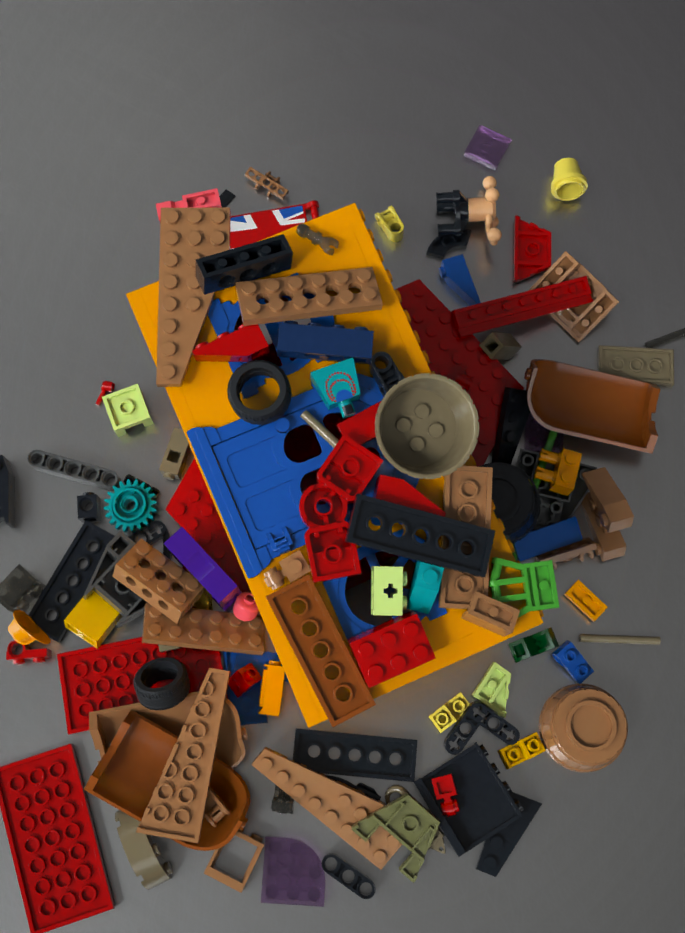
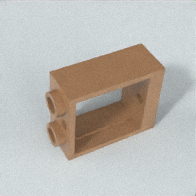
[204,828,266,893]

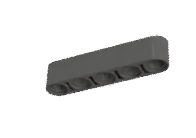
[27,450,121,491]

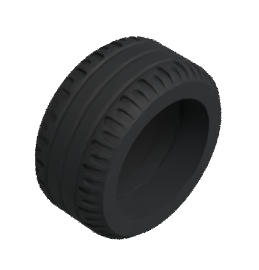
[227,360,292,425]
[134,657,190,710]

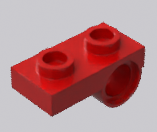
[6,640,52,665]

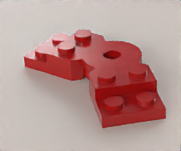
[299,434,384,583]

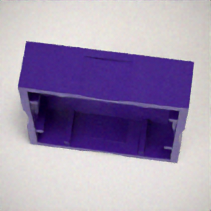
[163,527,241,612]

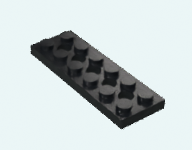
[345,494,495,578]
[28,520,115,642]
[293,728,417,782]

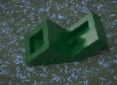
[508,627,559,663]

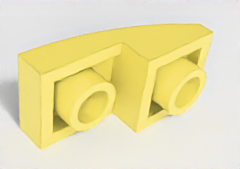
[428,692,470,733]

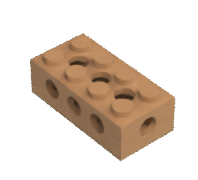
[112,538,204,624]

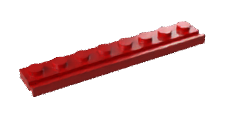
[451,276,594,338]

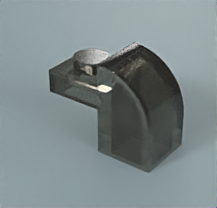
[271,784,295,814]

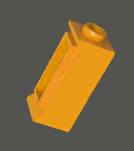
[257,660,285,716]

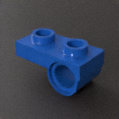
[552,640,594,684]

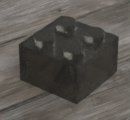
[0,564,46,612]

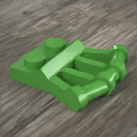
[488,557,559,618]

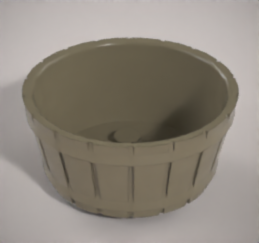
[375,373,479,479]

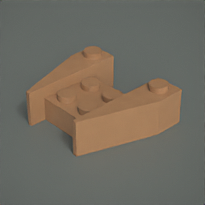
[581,467,634,562]

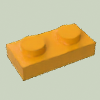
[564,579,608,622]

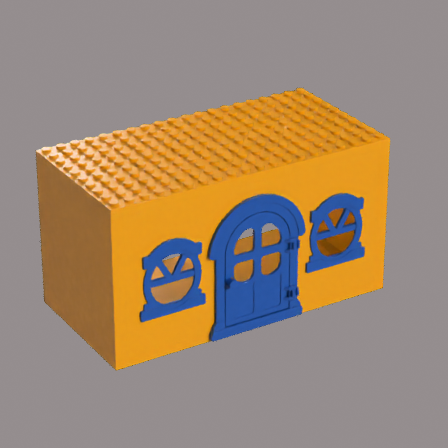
[126,203,544,728]

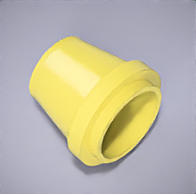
[551,158,588,201]

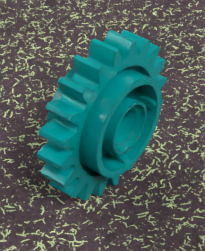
[103,479,159,533]

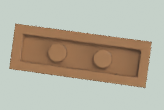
[535,537,597,570]

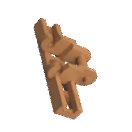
[245,167,289,200]

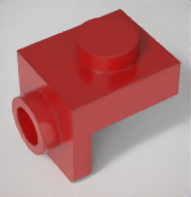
[228,663,262,698]

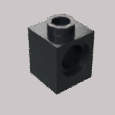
[77,492,101,523]

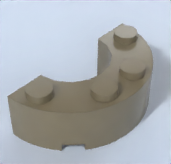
[115,810,173,890]

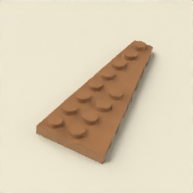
[136,668,231,843]
[252,747,402,870]

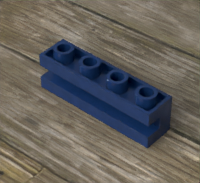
[277,321,374,364]

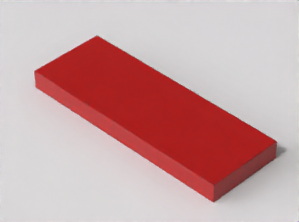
[336,401,381,445]

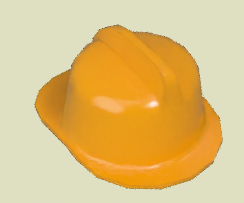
[8,609,51,645]

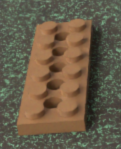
[235,267,383,326]

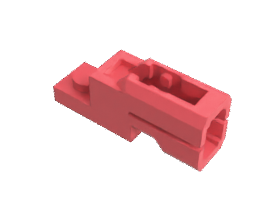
[156,188,222,221]

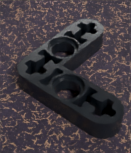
[444,701,520,755]

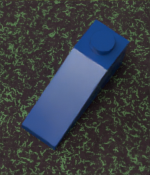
[439,254,481,306]

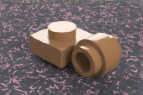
[263,549,311,590]

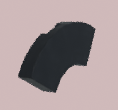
[426,229,472,260]

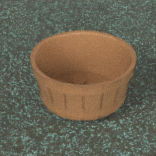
[539,683,628,773]

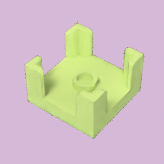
[102,384,154,437]

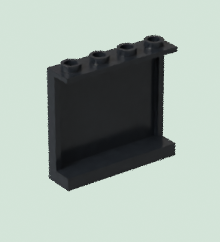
[414,742,524,857]

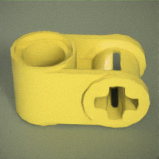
[375,205,404,242]

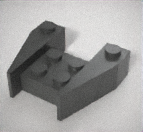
[83,530,148,628]

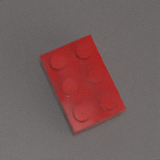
[347,611,436,688]

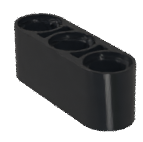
[322,853,375,899]

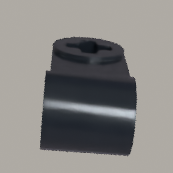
[369,351,404,397]

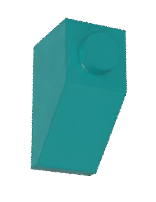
[407,562,444,614]

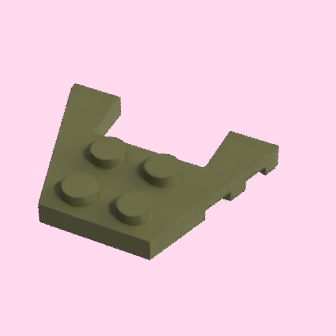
[351,793,440,883]

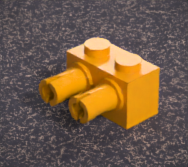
[534,448,582,496]

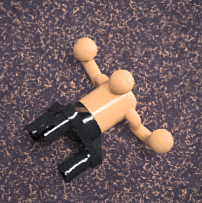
[436,176,502,246]

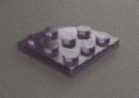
[261,836,325,907]

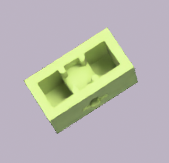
[371,566,407,616]

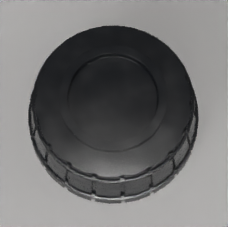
[479,462,540,544]

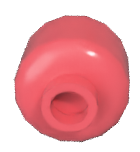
[233,592,259,621]

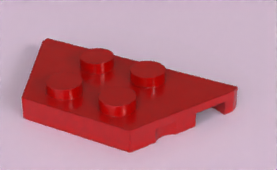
[514,215,551,283]

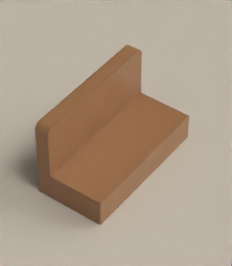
[461,591,520,637]

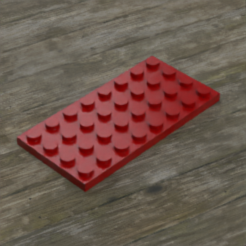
[57,637,228,735]
[0,744,115,933]

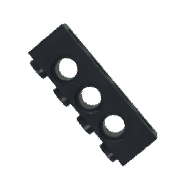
[196,234,293,295]

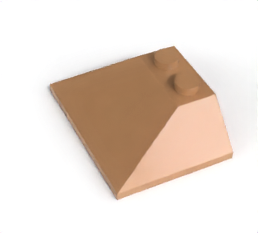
[528,251,619,343]

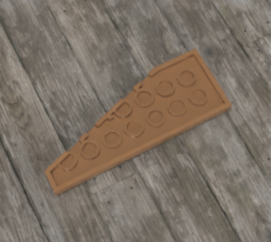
[156,207,231,387]

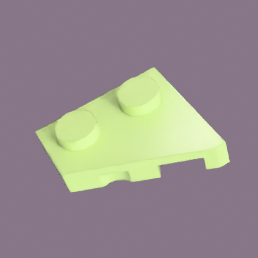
[472,662,511,718]

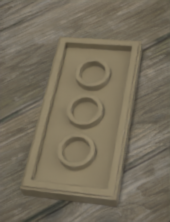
[598,345,674,387]

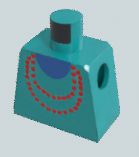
[310,357,361,418]

